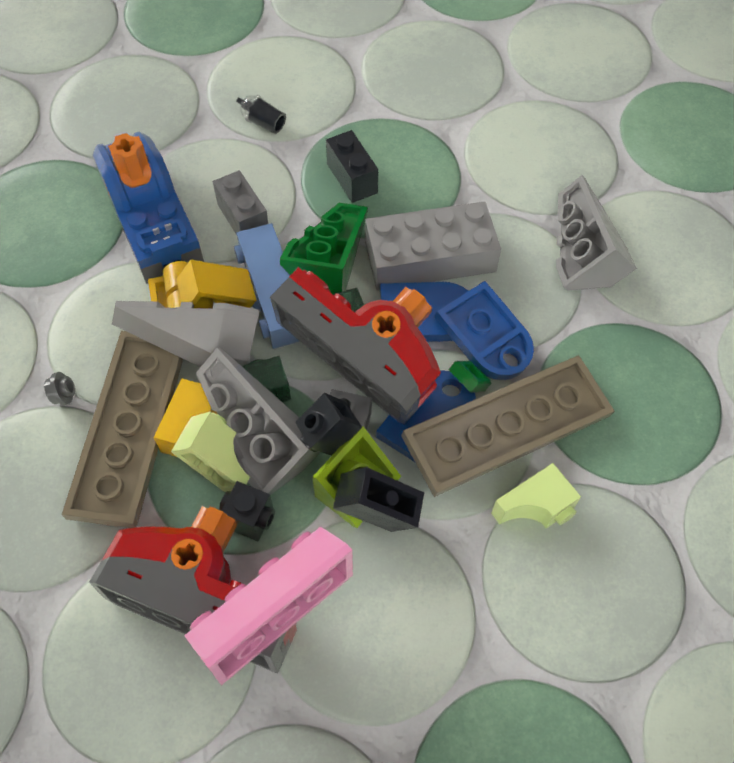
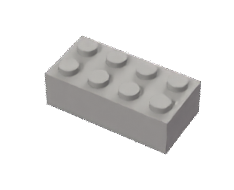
[365,201,501,290]

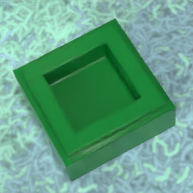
[448,361,492,393]

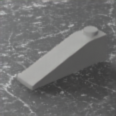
[556,175,637,291]
[112,301,259,369]
[196,348,321,495]

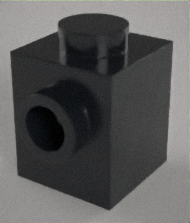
[295,392,362,456]
[219,481,275,542]

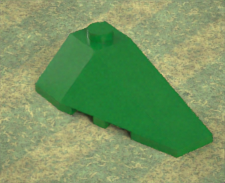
[280,202,368,296]

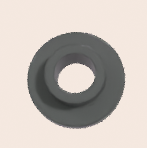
[44,372,75,405]

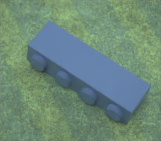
[233,223,300,349]

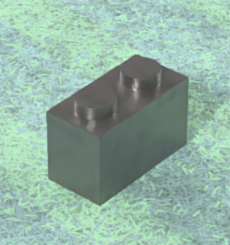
[212,170,269,235]

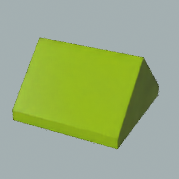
[312,426,401,528]

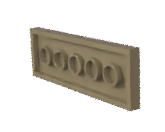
[61,331,183,528]
[401,355,615,497]

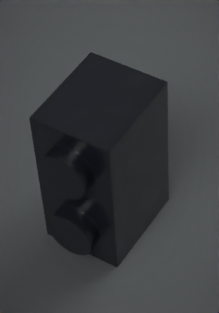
[326,130,378,203]
[333,467,425,532]

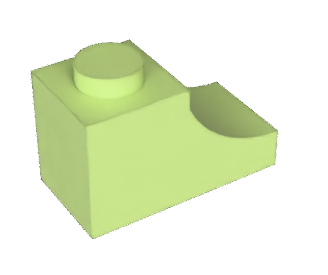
[171,412,250,492]
[491,463,581,528]

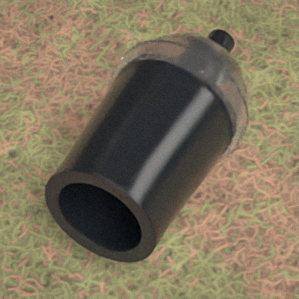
[236,95,286,134]

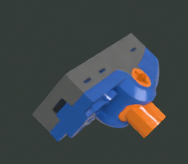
[93,131,204,284]

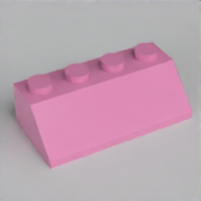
[184,527,353,685]

